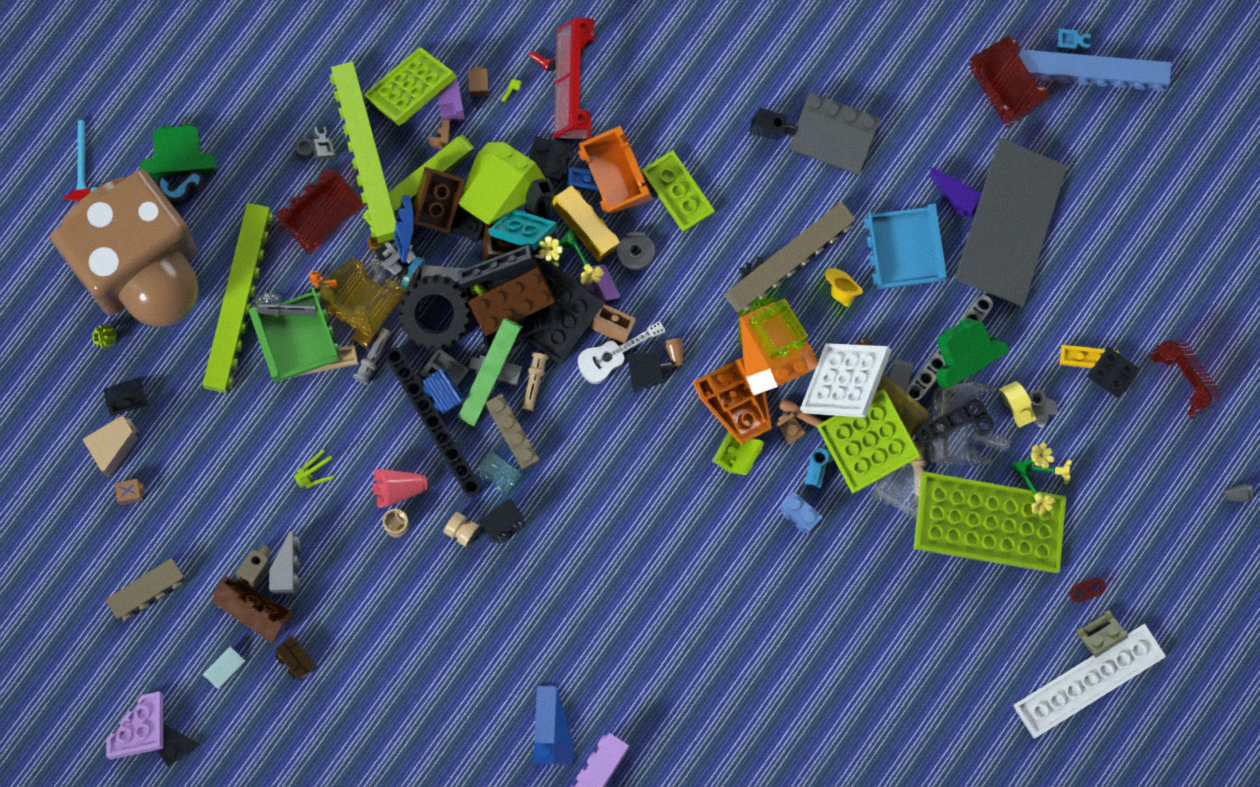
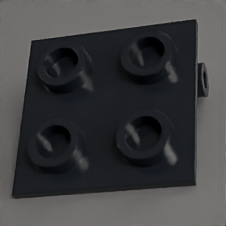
[449,205,485,243]
[1087,347,1140,399]

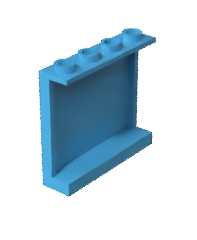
[864,203,947,290]

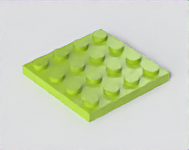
[364,47,457,126]
[817,389,921,494]

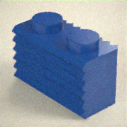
[422,368,465,414]

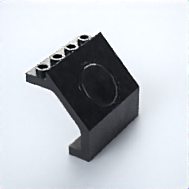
[458,245,559,350]

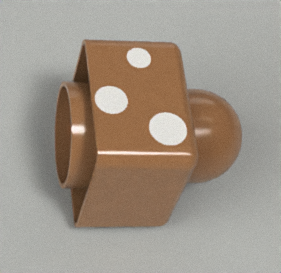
[49,169,199,327]

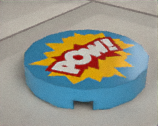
[400,257,425,292]

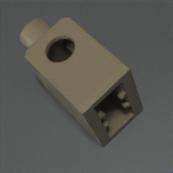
[236,545,272,591]

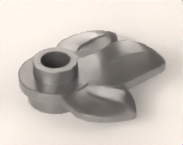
[1028,390,1058,428]

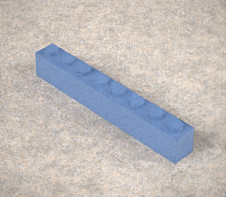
[1017,50,1171,91]

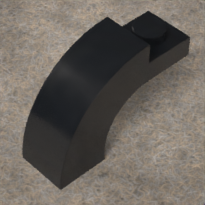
[525,178,558,242]

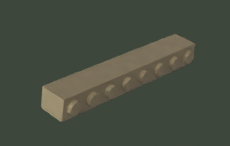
[723,201,856,313]

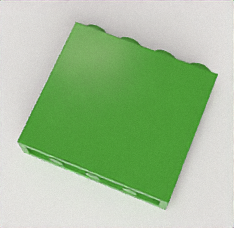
[248,287,341,383]

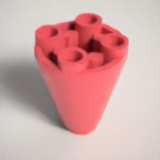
[373,469,427,508]

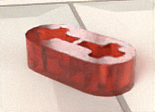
[1069,578,1106,603]

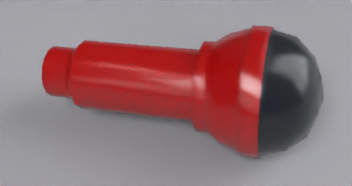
[529,51,556,72]

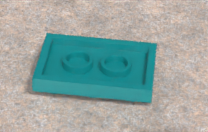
[489,210,558,250]

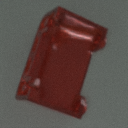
[969,35,1049,128]
[1149,339,1221,420]

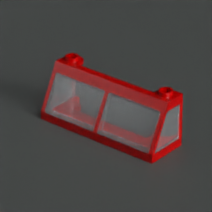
[554,18,594,140]

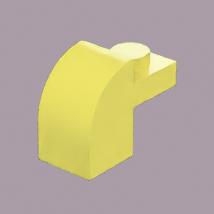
[999,381,1037,428]

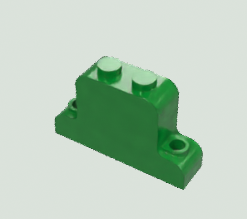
[139,124,218,178]
[936,318,1010,388]

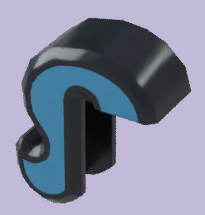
[157,171,205,205]

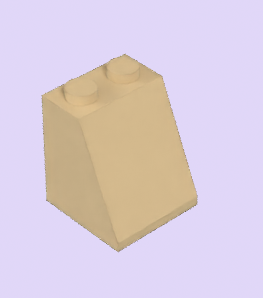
[82,415,138,478]

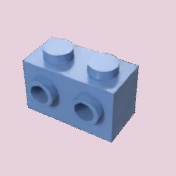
[780,491,823,535]

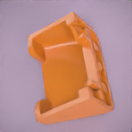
[578,126,653,214]

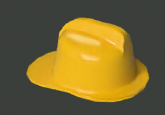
[825,268,863,307]

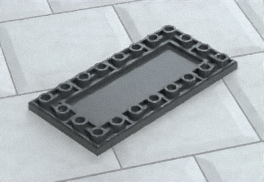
[955,138,1067,307]

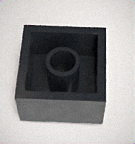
[479,498,525,545]

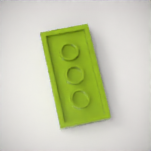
[641,150,715,233]

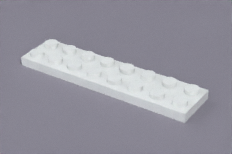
[1013,624,1166,739]

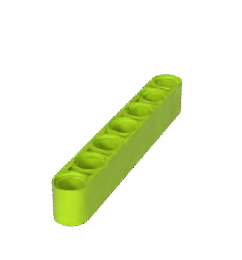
[362,134,475,227]

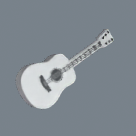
[578,321,665,384]

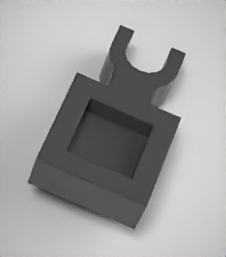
[312,127,335,160]

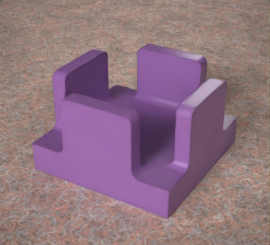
[437,74,465,122]

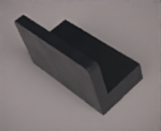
[104,378,148,416]

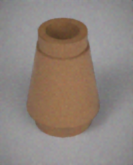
[665,338,684,367]

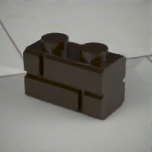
[274,635,318,681]

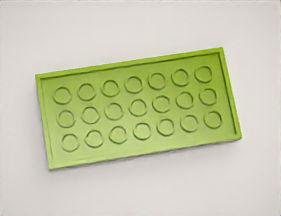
[914,472,1066,573]

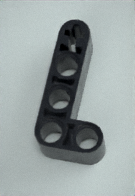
[915,399,994,448]

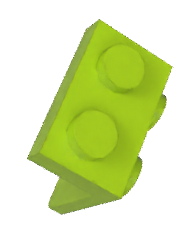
[712,431,764,475]

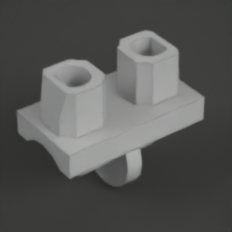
[380,242,416,275]

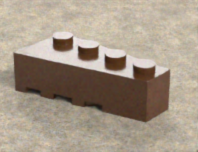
[211,576,294,644]

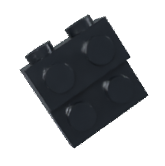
[529,136,574,183]

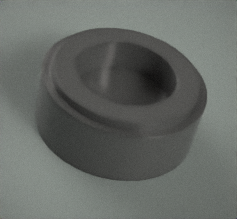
[295,138,314,158]

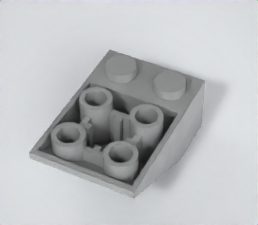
[269,531,300,595]

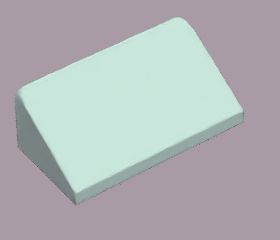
[203,647,245,689]

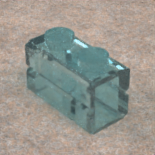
[477,451,522,494]

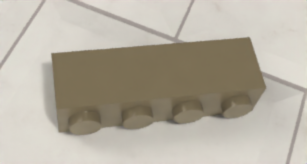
[485,394,540,473]
[105,558,186,622]

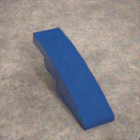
[394,195,414,263]

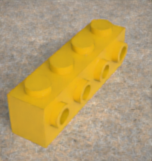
[551,185,620,262]

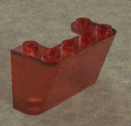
[275,170,366,255]

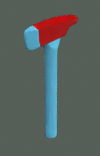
[63,120,97,201]

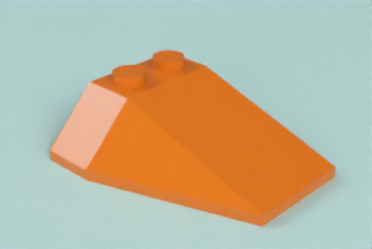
[740,302,818,395]
[693,357,772,444]

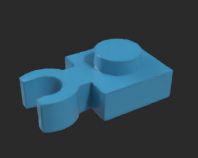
[1057,29,1091,51]

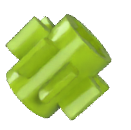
[92,324,116,349]

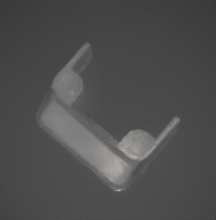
[928,382,995,466]

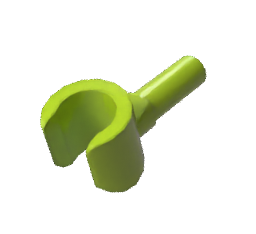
[501,79,522,103]

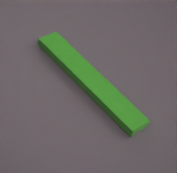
[457,318,522,426]

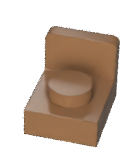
[429,119,451,149]
[776,413,806,445]

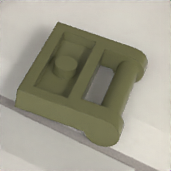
[1075,609,1128,658]

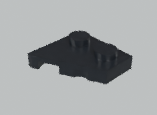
[157,724,200,767]

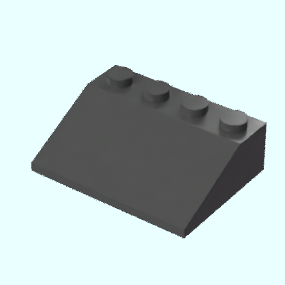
[789,92,880,175]

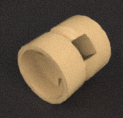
[383,509,410,538]
[443,512,480,547]

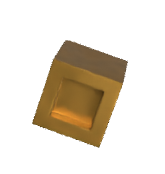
[352,320,379,350]

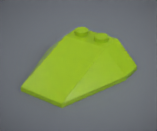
[458,142,546,225]

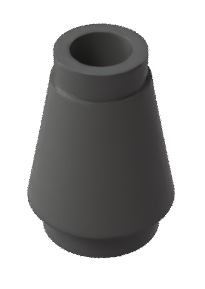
[1225,483,1254,502]

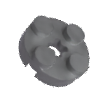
[617,232,655,271]

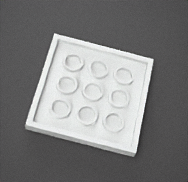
[800,343,892,417]

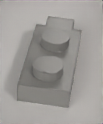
[468,355,522,386]

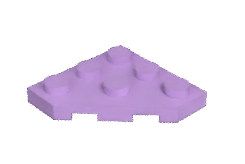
[106,692,163,760]

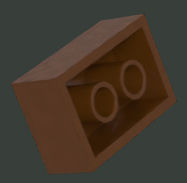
[412,167,465,234]

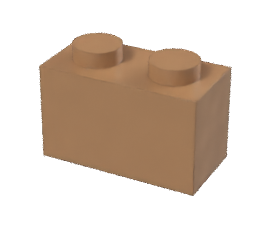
[590,305,636,344]

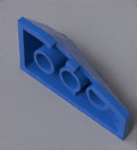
[534,686,574,766]

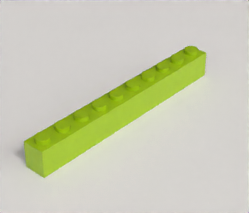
[329,61,396,243]
[203,203,273,393]

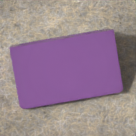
[578,264,620,303]

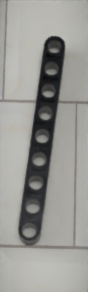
[386,348,481,498]

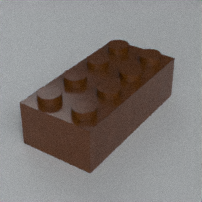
[468,265,555,336]

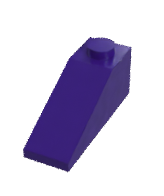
[929,167,982,218]

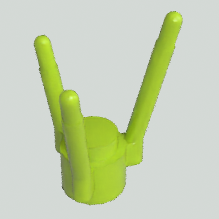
[293,450,335,489]

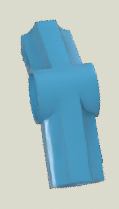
[804,445,834,489]

